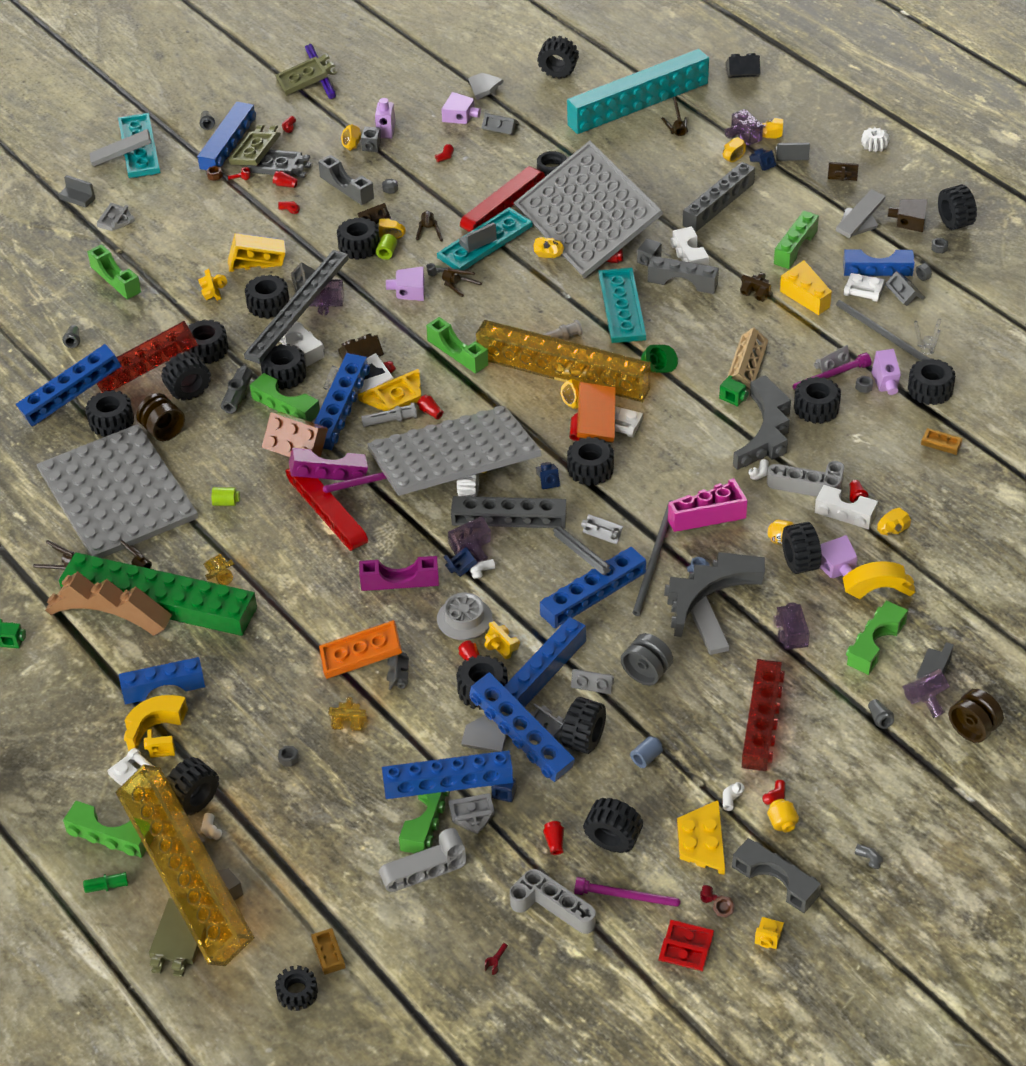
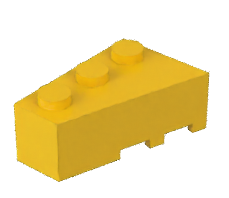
[228,233,286,272]
[780,260,832,315]

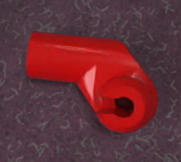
[435,144,454,162]
[278,201,300,214]

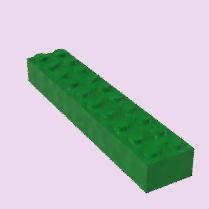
[59,552,257,636]

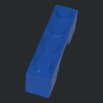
[843,249,915,276]
[119,657,205,704]

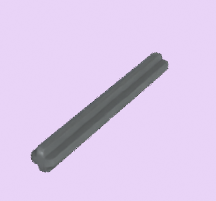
[553,526,611,575]

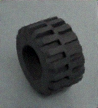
[537,36,579,79]
[938,184,977,230]
[337,217,380,260]
[245,275,289,318]
[182,319,229,364]
[260,344,307,390]
[161,352,211,401]
[908,358,956,405]
[794,377,841,424]
[85,390,134,437]
[567,437,614,486]
[782,522,822,574]
[456,655,508,710]
[562,697,606,754]
[162,757,219,816]
[583,798,643,853]

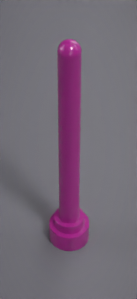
[792,352,872,390]
[323,472,387,493]
[574,877,681,907]

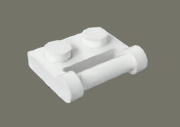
[843,273,884,302]
[615,406,643,438]
[107,748,164,798]

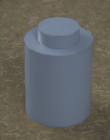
[630,736,663,768]

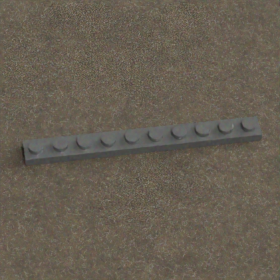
[244,250,349,364]

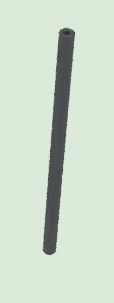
[836,300,930,361]
[632,500,673,616]

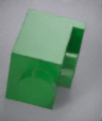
[719,375,749,407]
[0,619,26,649]

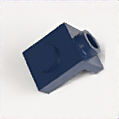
[749,148,776,171]
[536,462,560,490]
[444,547,478,577]

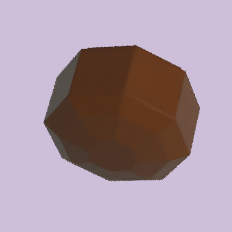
[206,166,223,181]
[713,895,735,918]

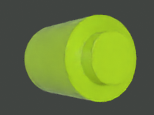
[376,234,397,260]
[211,487,240,506]

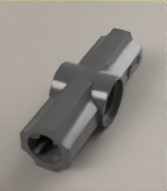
[221,366,253,414]

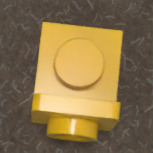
[144,729,175,758]
[755,917,784,949]

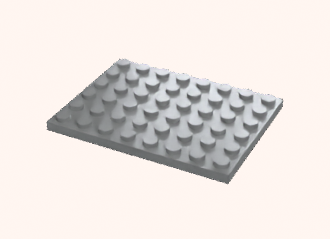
[514,141,663,279]
[367,406,541,496]
[37,424,199,558]

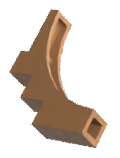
[45,571,172,636]

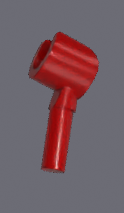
[228,167,250,180]

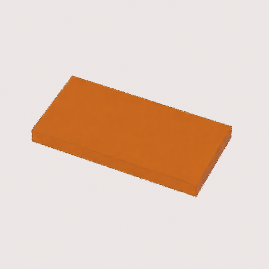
[577,382,615,442]
[319,620,402,679]

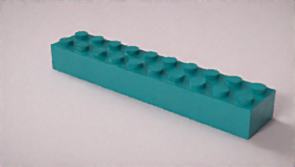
[567,49,709,135]

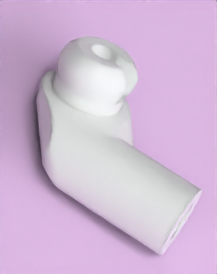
[748,459,769,480]
[470,559,495,579]
[723,782,745,811]
[201,813,222,840]

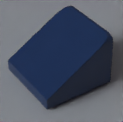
[491,778,517,802]

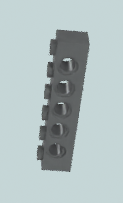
[683,162,755,232]
[451,496,567,529]

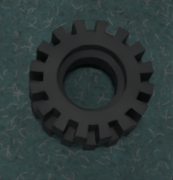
[275,965,318,1011]

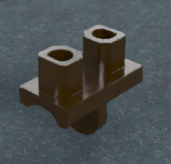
[828,162,859,181]
[357,203,391,224]
[740,272,773,302]

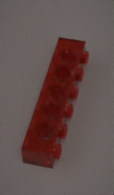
[96,321,198,393]
[741,659,785,772]

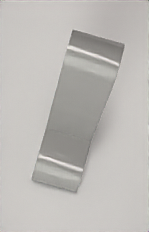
[767,461,844,497]
[379,828,466,892]
[510,869,596,934]

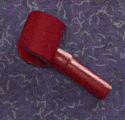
[700,885,719,903]
[485,943,508,975]

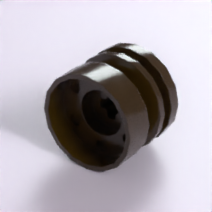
[136,393,185,442]

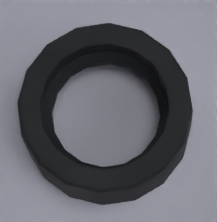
[537,151,567,177]

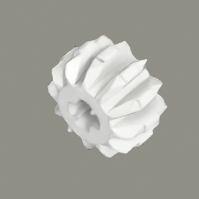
[861,127,889,153]
[457,474,479,497]

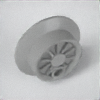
[437,592,492,640]

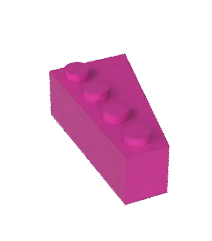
[668,478,748,532]

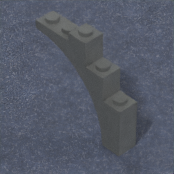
[733,375,791,470]
[664,552,765,637]

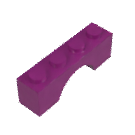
[289,448,368,481]
[359,556,439,591]

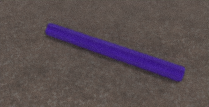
[305,44,336,99]

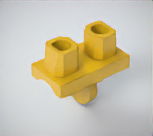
[198,269,227,301]
[485,621,520,660]

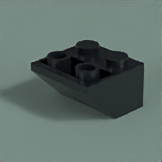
[725,53,761,78]

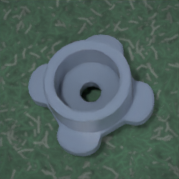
[687,557,710,572]

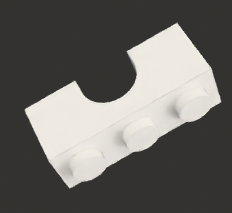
[671,227,709,266]
[279,321,324,366]
[814,485,878,529]

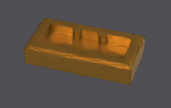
[921,428,963,455]
[311,928,346,975]

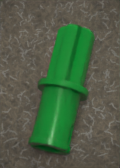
[83,872,128,893]

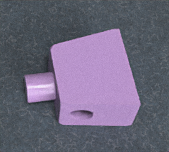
[441,92,481,124]
[375,98,396,139]
[386,267,424,301]
[872,349,901,395]
[820,535,857,579]

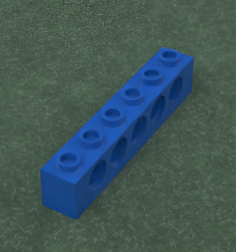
[16,344,121,427]
[314,353,370,450]
[540,547,646,628]
[469,672,575,782]
[382,750,513,799]

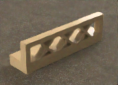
[727,327,768,389]

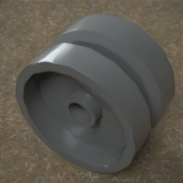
[621,633,673,686]

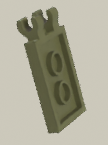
[275,54,337,96]
[228,125,281,166]
[149,898,212,977]

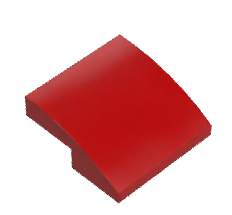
[659,919,714,972]

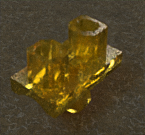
[203,553,234,585]
[328,697,368,731]

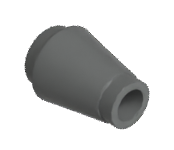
[199,111,215,130]
[62,325,80,348]
[868,699,894,729]

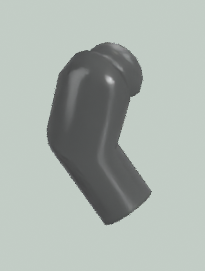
[855,844,883,869]

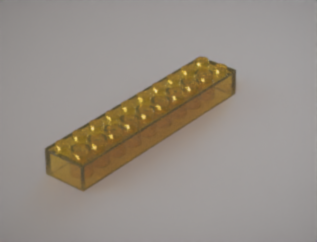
[476,320,651,403]
[115,764,255,966]

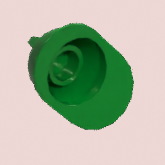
[638,344,678,373]

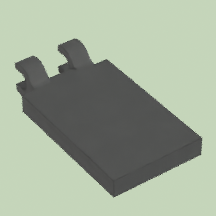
[246,150,312,178]

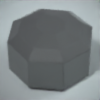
[382,179,398,194]
[931,238,948,253]
[916,263,932,281]
[855,376,873,393]
[278,746,299,767]

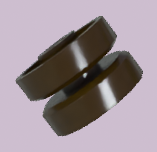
[948,689,1004,743]

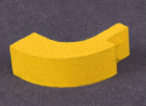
[843,561,916,599]
[124,695,188,751]

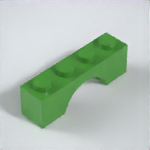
[774,211,819,269]
[87,244,141,300]
[426,317,488,374]
[250,373,320,422]
[846,600,908,675]
[399,791,450,854]
[63,801,154,858]

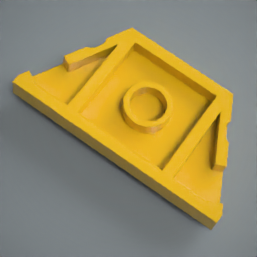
[358,369,421,411]
[677,801,725,875]

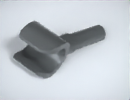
[426,263,446,277]

